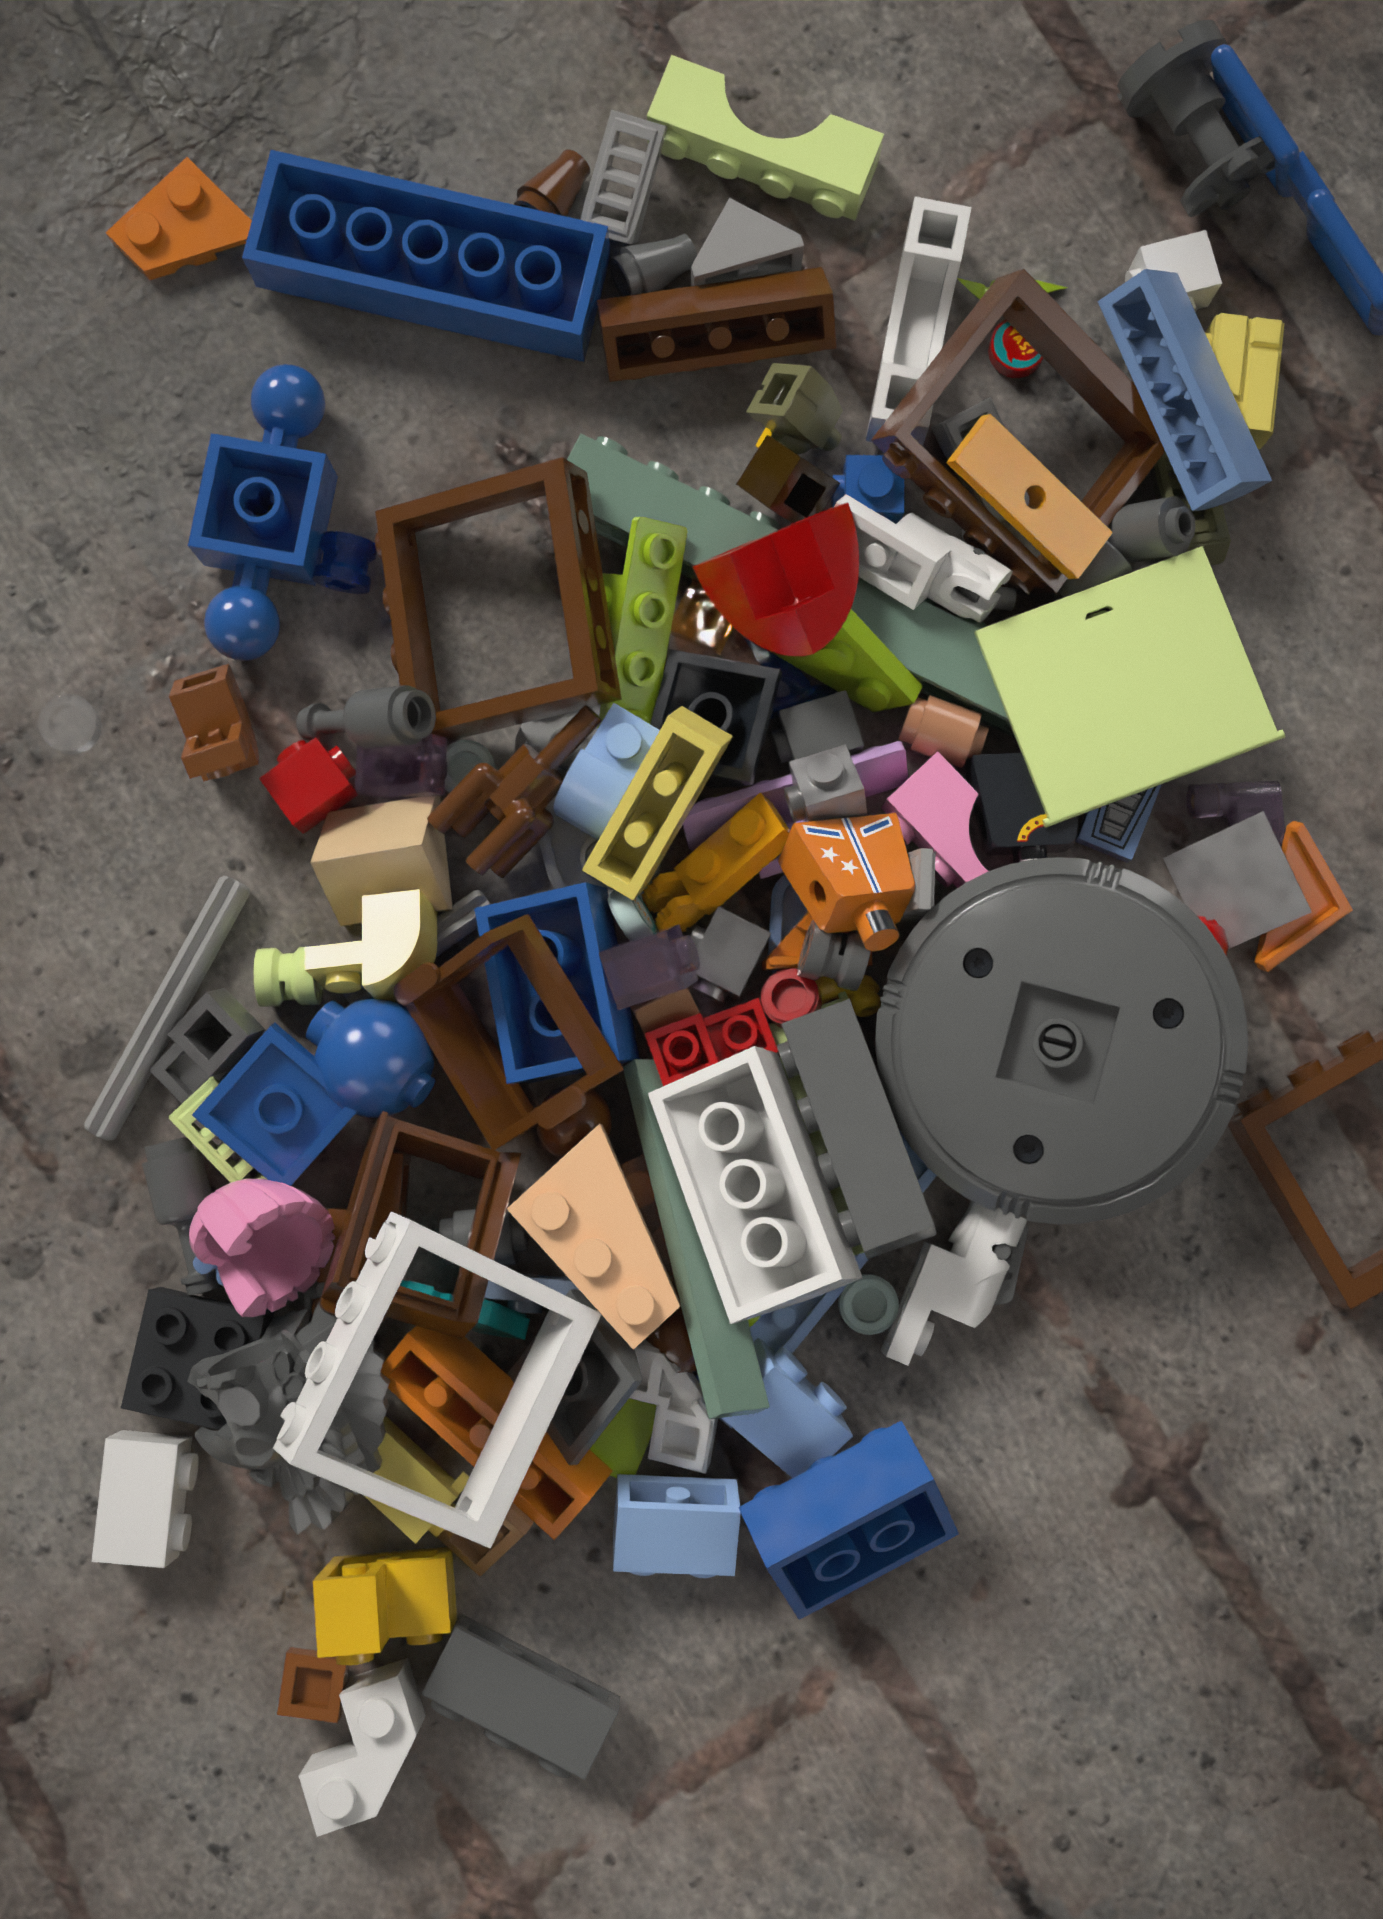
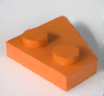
[105,157,252,280]

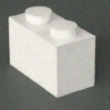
[92,1430,198,1568]

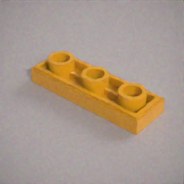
[946,414,1113,579]

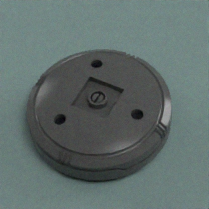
[875,857,1248,1224]

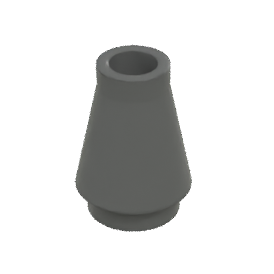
[610,234,697,297]

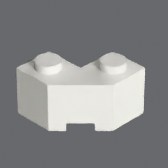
[299,1658,426,1837]

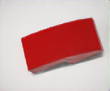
[645,998,780,1086]

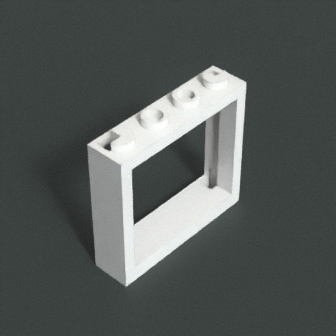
[273,1212,601,1549]

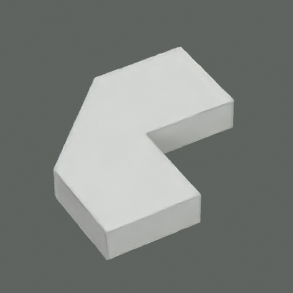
[630,1339,718,1474]

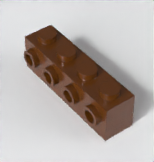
[597,267,837,382]

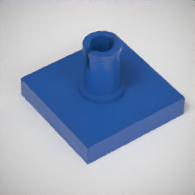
[192,1022,357,1186]

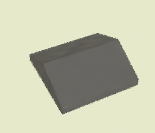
[508,1289,643,1465]

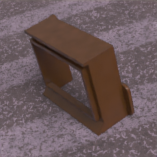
[394,914,624,1151]
[320,1111,521,1339]

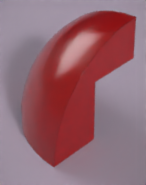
[692,502,859,656]

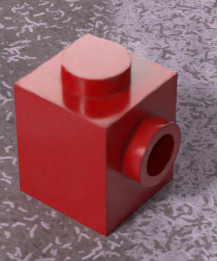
[259,737,359,834]

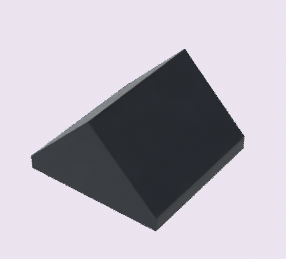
[650,649,782,788]

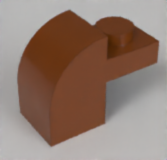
[169,664,259,782]

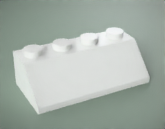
[648,1046,863,1324]

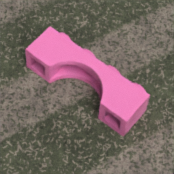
[881,751,989,888]

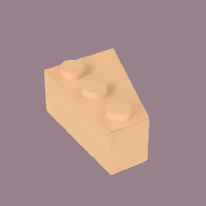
[507,1124,680,1350]

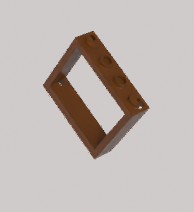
[871,269,1165,595]
[375,457,622,744]
[1227,1030,1383,1310]

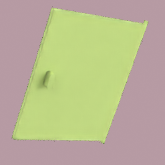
[974,546,1285,828]

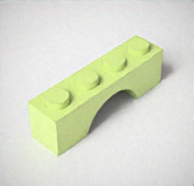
[647,55,884,221]

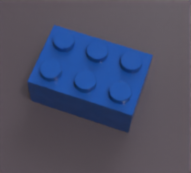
[474,882,640,1084]
[738,1420,959,1620]

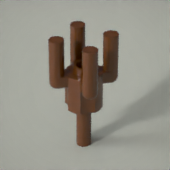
[427,704,602,878]

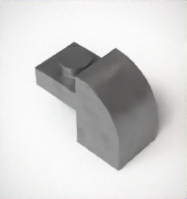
[150,988,266,1103]

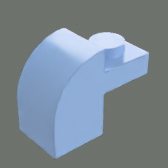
[553,703,660,840]

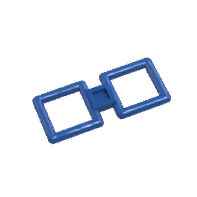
[1211,44,1383,336]

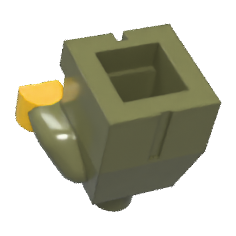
[746,363,843,454]

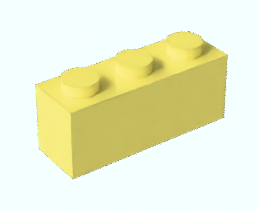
[582,706,733,901]

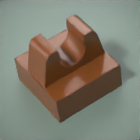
[277,1647,349,1723]

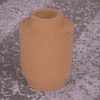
[898,695,989,768]

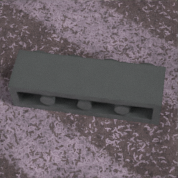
[777,999,936,1259]

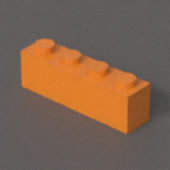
[381,1326,613,1541]

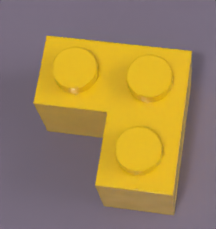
[313,1547,457,1665]

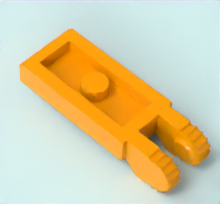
[642,792,790,937]

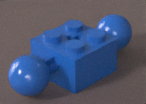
[188,364,338,661]

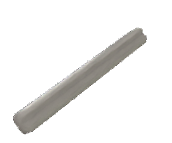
[84,875,250,1141]

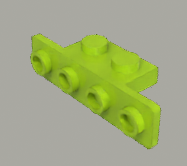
[597,517,688,729]

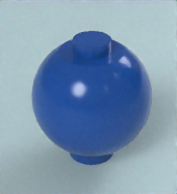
[306,999,435,1118]

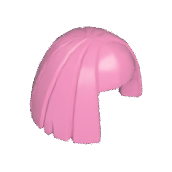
[189,1179,335,1317]

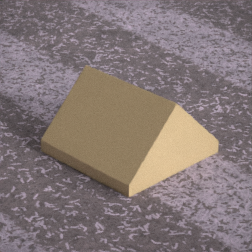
[310,794,453,927]

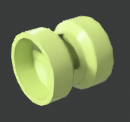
[254,947,323,1007]

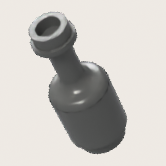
[296,685,436,748]
[142,1137,222,1296]

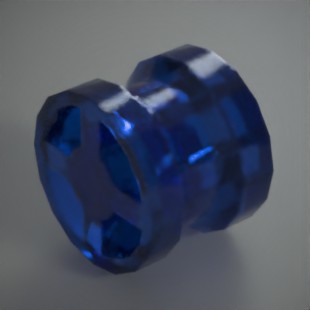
[312,531,377,594]

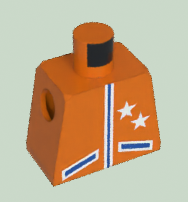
[778,813,915,951]

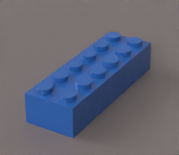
[242,150,611,362]

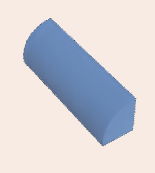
[1098,269,1272,511]

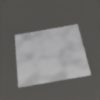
[1163,811,1312,949]

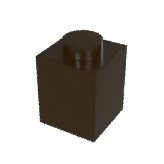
[736,435,840,523]

